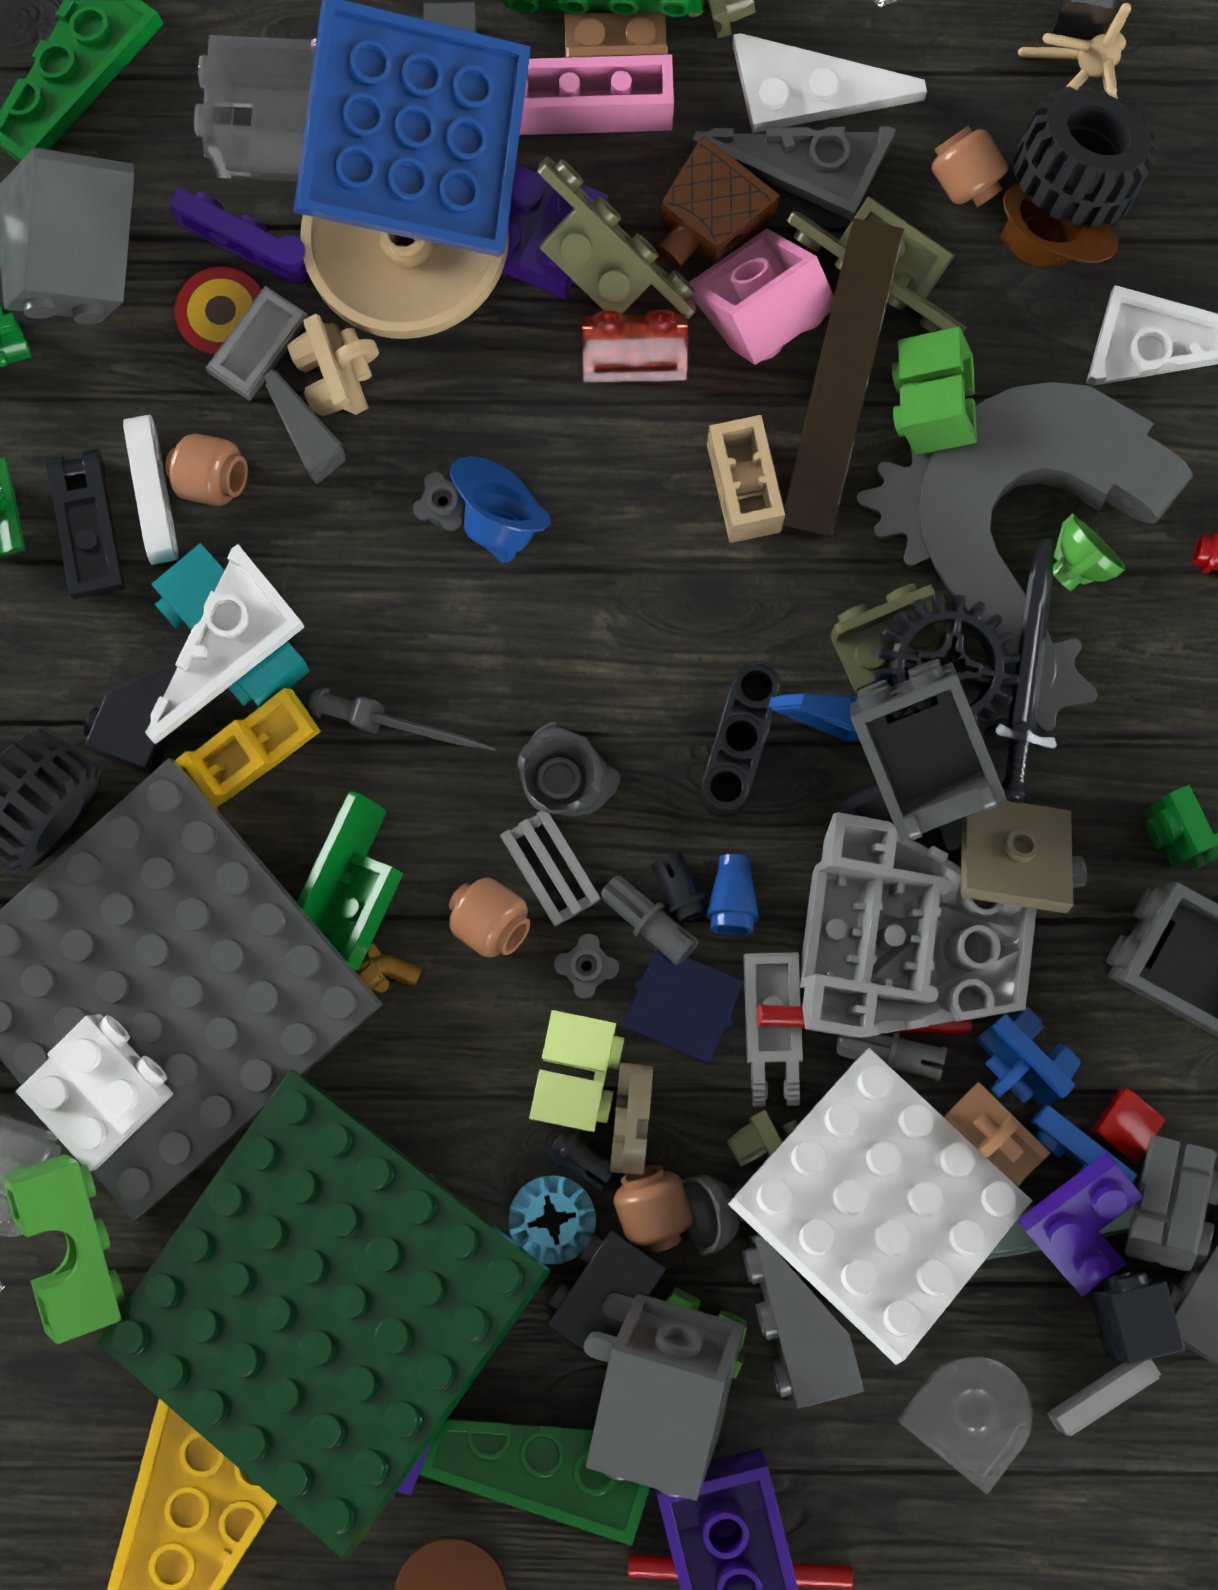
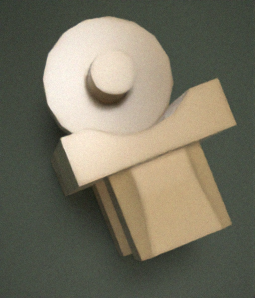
[287,314,379,416]

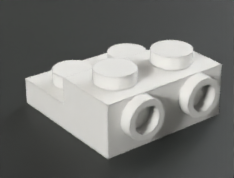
[16,1014,174,1172]

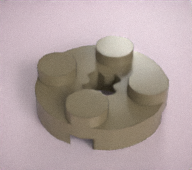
[610,1063,653,1175]

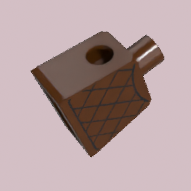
[656,136,780,269]

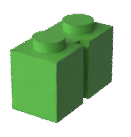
[892,326,977,455]

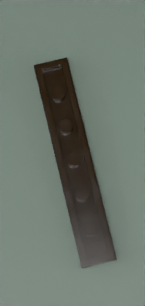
[782,218,904,539]

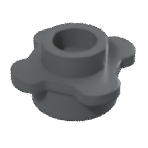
[413,472,466,531]
[554,934,619,999]

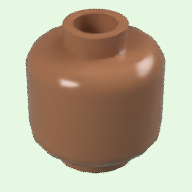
[931,125,1009,207]
[165,433,248,507]
[449,877,530,958]
[614,1165,693,1252]

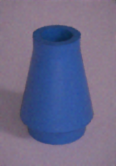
[706,854,759,937]

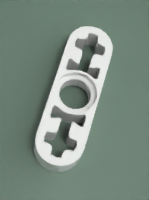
[123,414,179,565]

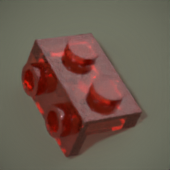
[582,310,688,382]

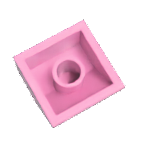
[689,229,834,365]

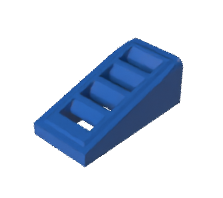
[769,693,889,742]

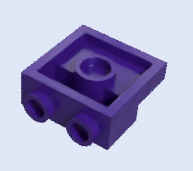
[502,164,608,300]

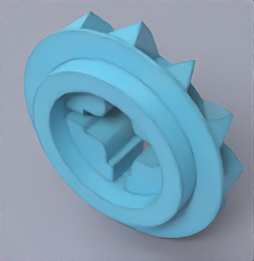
[509,1176,596,1264]

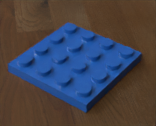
[293,0,531,257]

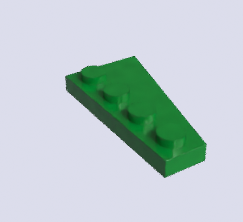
[0,0,164,163]
[419,1420,650,1546]

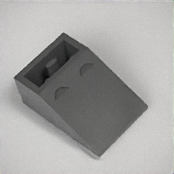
[741,1233,864,1409]

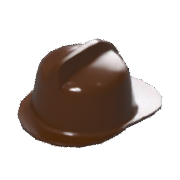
[1001,184,1119,268]

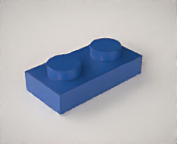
[1026,1105,1137,1182]

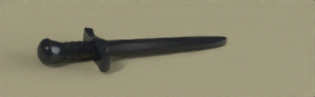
[984,538,1056,803]

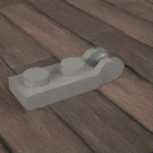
[743,952,803,1107]

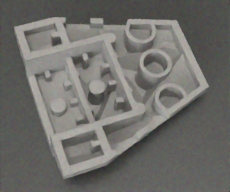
[799,812,1037,1038]

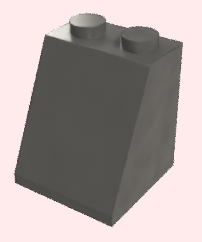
[0,147,134,324]

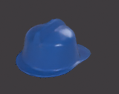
[450,456,550,563]

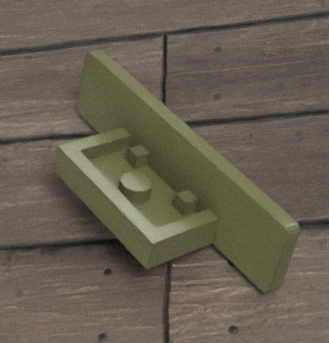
[537,156,696,321]
[786,197,967,333]

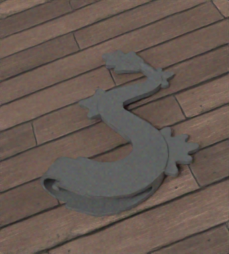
[856,382,1192,852]

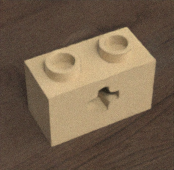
[707,415,785,543]

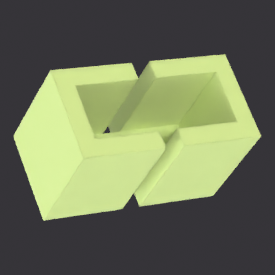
[529,1010,624,1133]

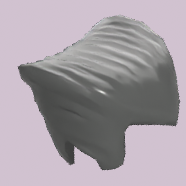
[517,721,620,816]

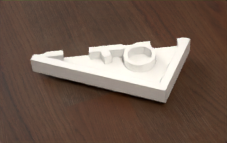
[732,33,927,133]
[1086,285,1218,386]
[145,544,304,744]

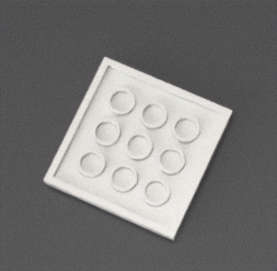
[728,1048,1032,1365]

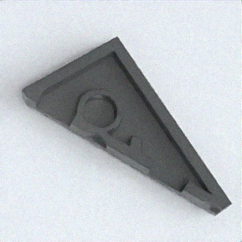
[692,126,896,221]

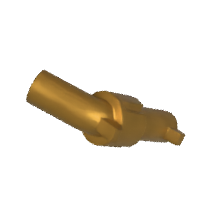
[354,943,422,992]

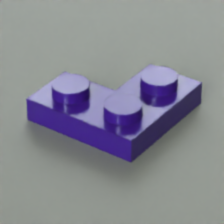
[1018,1152,1144,1297]

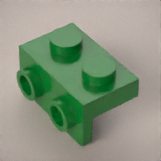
[1145,784,1218,870]

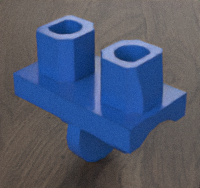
[975,1007,1080,1107]

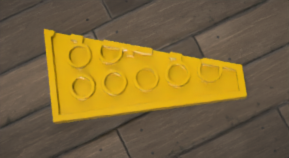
[107,1399,277,1590]

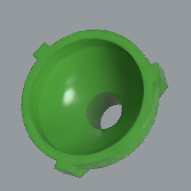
[1053,514,1125,591]

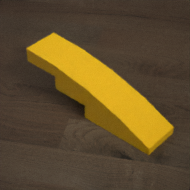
[176,688,321,808]

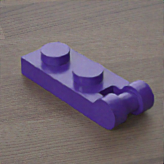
[168,188,309,284]

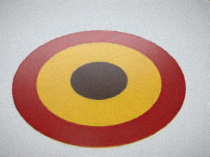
[174,267,262,354]

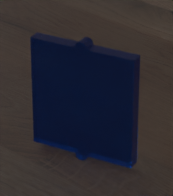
[623,947,744,1064]

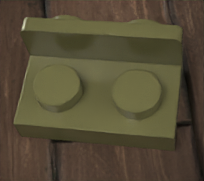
[830,584,949,693]

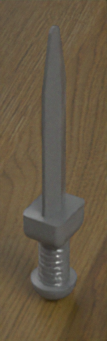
[308,688,495,751]

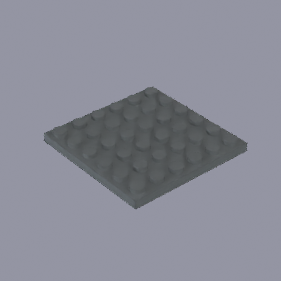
[0,758,383,1222]

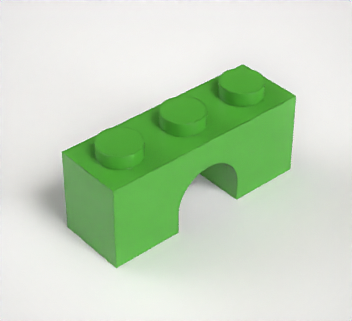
[1,1154,125,1344]

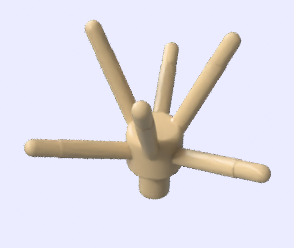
[1018,3,1131,99]

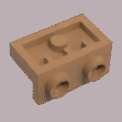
[564,12,668,58]

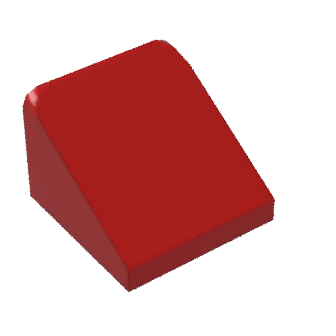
[1089,1087,1165,1165]

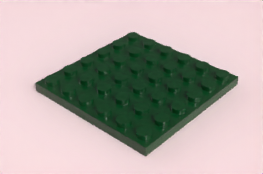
[97,1070,551,1558]

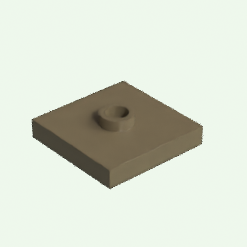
[961,800,1073,913]

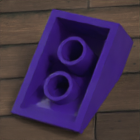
[656,1448,798,1590]

